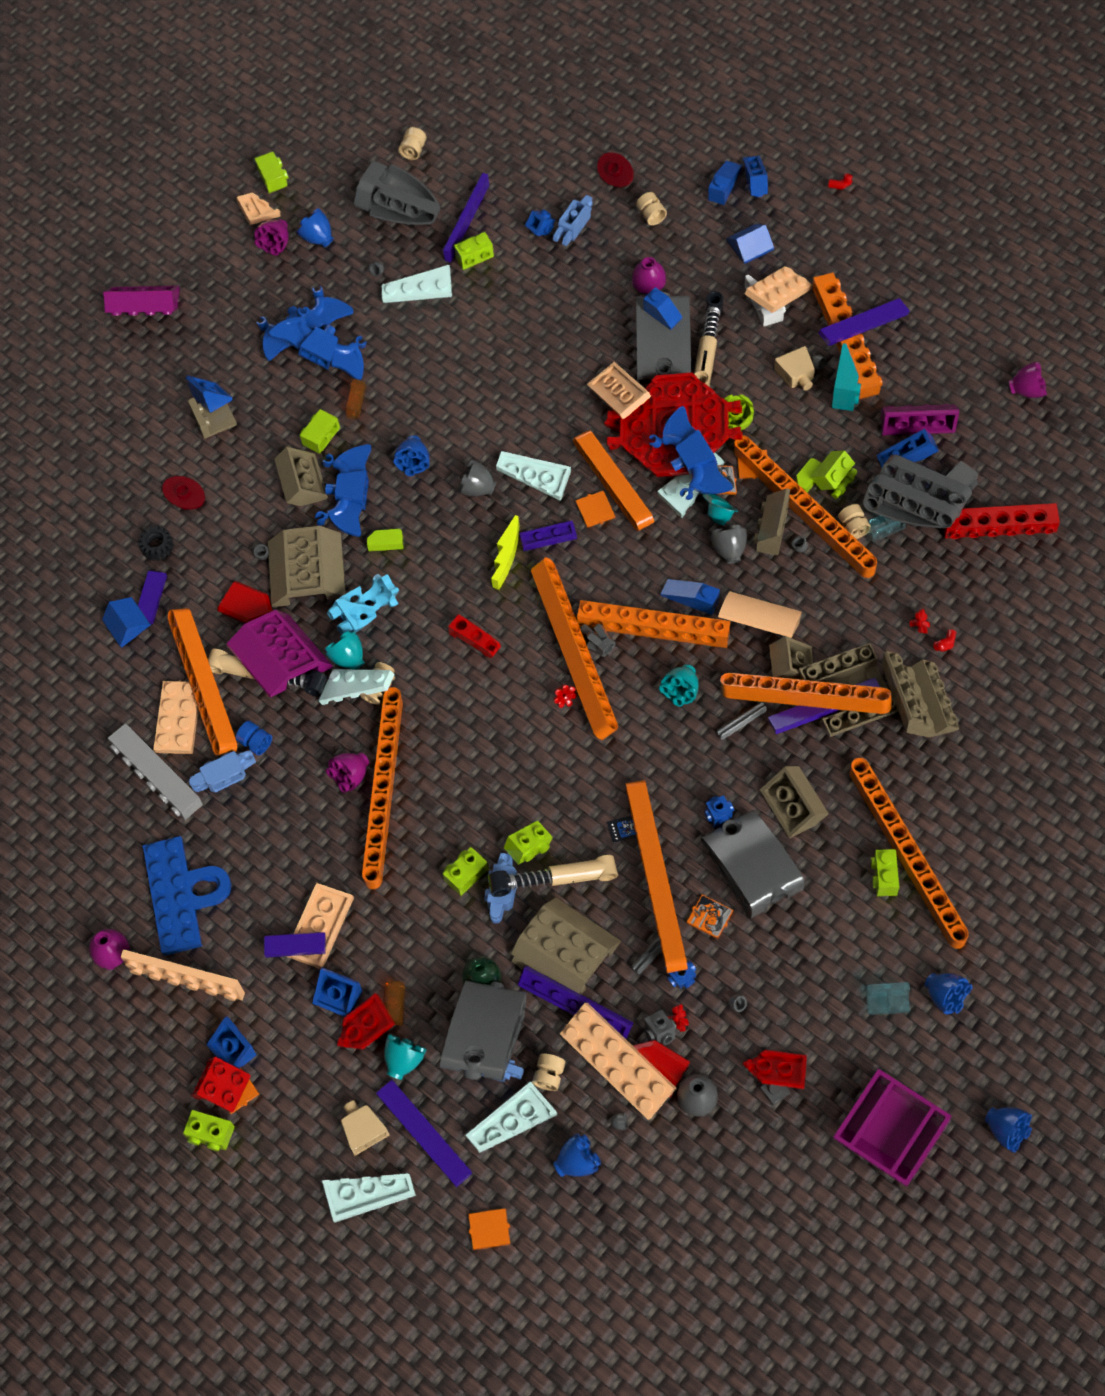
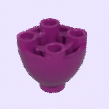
[255,219,289,256]
[632,257,666,295]
[1009,361,1047,398]
[326,752,369,793]
[89,928,131,970]

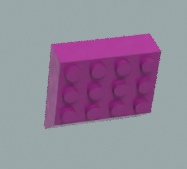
[833,1069,952,1187]

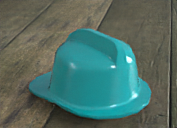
[703,494,738,525]

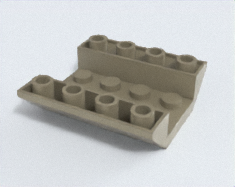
[268,526,346,607]
[799,643,899,737]
[882,651,959,737]

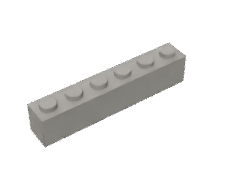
[108,723,203,820]

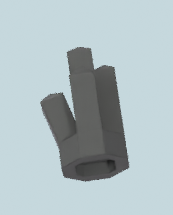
[580,624,616,657]

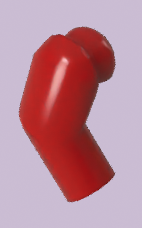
[828,173,853,190]
[933,629,957,652]

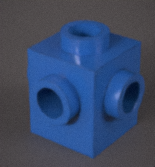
[525,210,556,236]
[704,795,734,828]
[665,960,697,989]

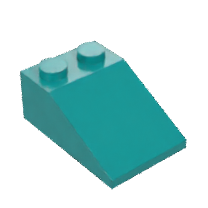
[832,343,861,411]

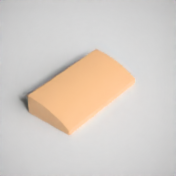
[718,591,802,638]

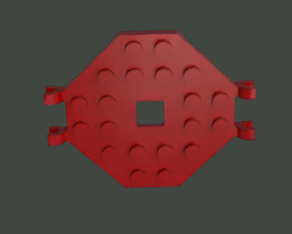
[607,372,743,477]

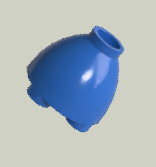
[296,208,334,248]
[393,436,430,476]
[925,973,972,1015]
[985,1107,1032,1152]
[554,1134,601,1177]

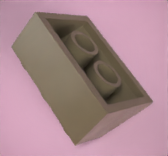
[274,447,328,506]
[754,489,790,555]
[760,766,829,838]

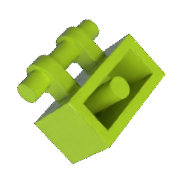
[811,450,857,499]

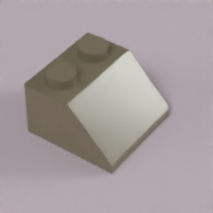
[769,636,814,680]

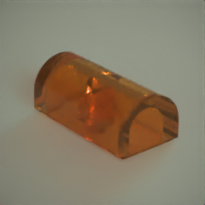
[346,379,366,419]
[384,981,405,1025]

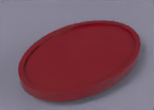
[597,152,634,188]
[162,476,205,510]

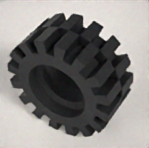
[138,525,174,561]

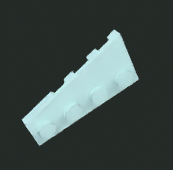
[382,265,452,303]
[496,451,571,501]
[657,453,724,518]
[319,669,394,705]
[466,1082,557,1153]
[322,1174,416,1223]

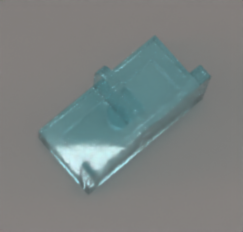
[867,515,906,543]
[866,982,910,1015]

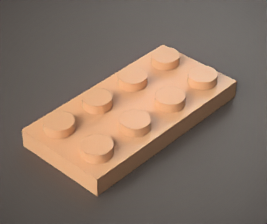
[745,266,813,313]
[587,362,651,419]
[153,681,199,754]
[286,883,354,969]

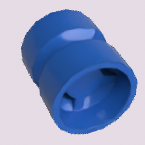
[236,720,272,756]

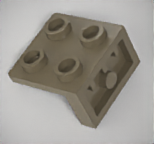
[188,398,237,439]

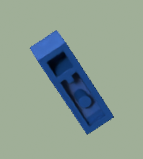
[743,156,768,197]
[708,161,742,205]
[877,428,939,467]
[660,579,720,615]

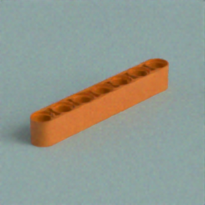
[573,430,654,531]

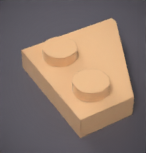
[237,193,280,225]

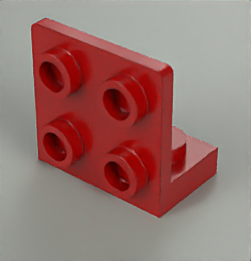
[191,1057,251,1112]

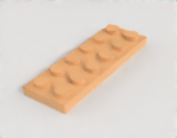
[121,949,245,1001]
[560,1003,676,1120]

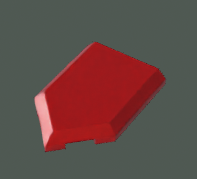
[218,581,273,623]
[337,993,395,1050]
[632,1040,690,1098]
[743,1050,807,1089]

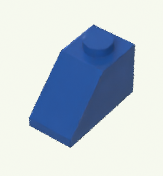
[643,287,682,330]

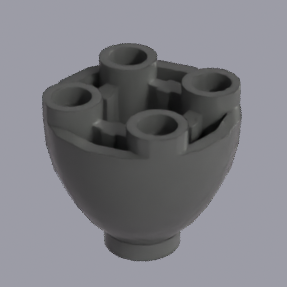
[457,459,497,497]
[710,525,747,564]
[676,1074,718,1117]

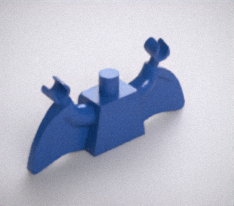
[256,286,354,361]
[269,307,367,382]
[649,406,733,500]
[315,444,372,537]

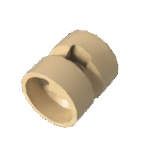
[399,127,426,160]
[636,192,667,225]
[838,504,871,539]
[532,1054,565,1091]

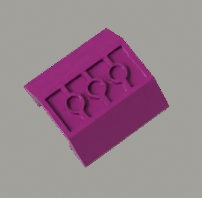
[227,610,333,697]

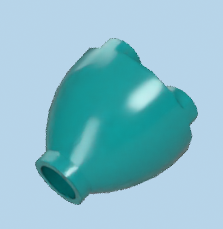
[325,631,365,670]
[659,664,699,707]
[384,1034,427,1080]

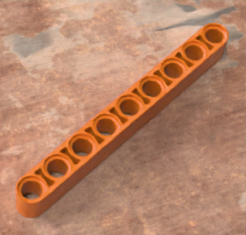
[168,608,237,755]
[720,673,892,714]

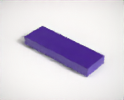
[519,520,577,551]
[138,571,167,624]
[264,932,326,958]

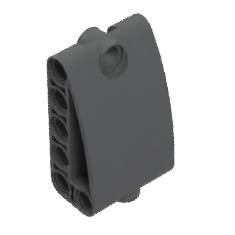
[636,292,691,381]
[863,455,972,528]
[701,810,804,919]
[440,981,527,1081]

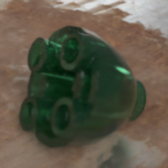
[462,956,502,986]

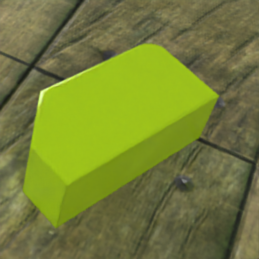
[796,458,822,493]
[367,529,404,551]

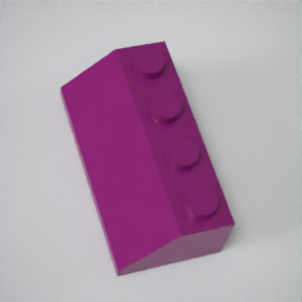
[103,286,180,315]
[880,404,959,436]

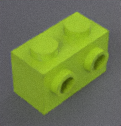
[255,152,288,193]
[454,232,494,270]
[300,409,340,454]
[504,821,553,865]
[443,847,489,896]
[871,849,899,896]
[183,1110,235,1151]

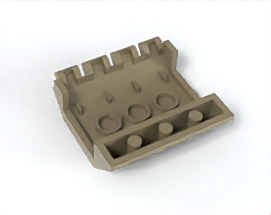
[511,897,621,995]

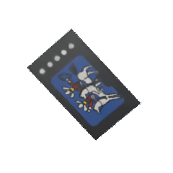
[607,815,636,843]

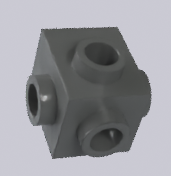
[644,1010,676,1045]

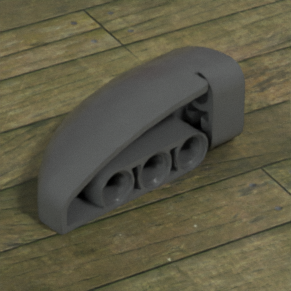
[354,160,440,225]

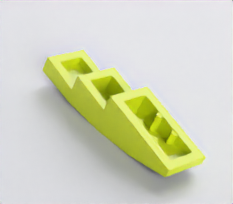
[491,515,520,590]

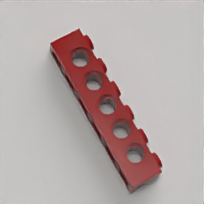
[944,503,1060,539]

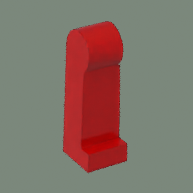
[448,614,501,658]

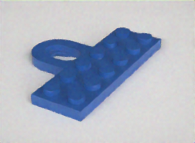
[143,836,231,956]

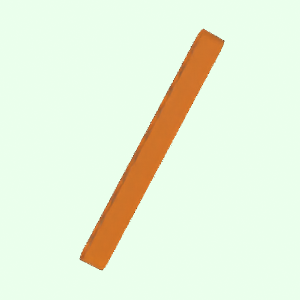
[734,435,877,578]
[531,557,618,740]
[362,687,403,889]
[850,758,968,949]
[625,780,688,973]

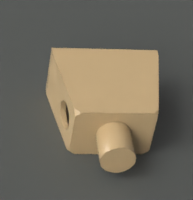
[774,346,815,390]
[341,1101,390,1156]

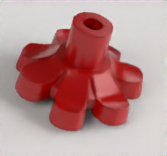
[909,609,930,634]
[553,684,577,708]
[667,1004,689,1032]

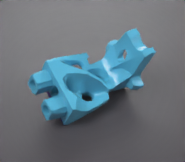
[327,574,399,635]

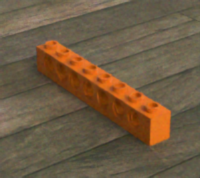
[812,272,882,399]
[577,600,730,648]

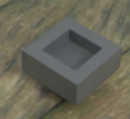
[760,1084,790,1106]

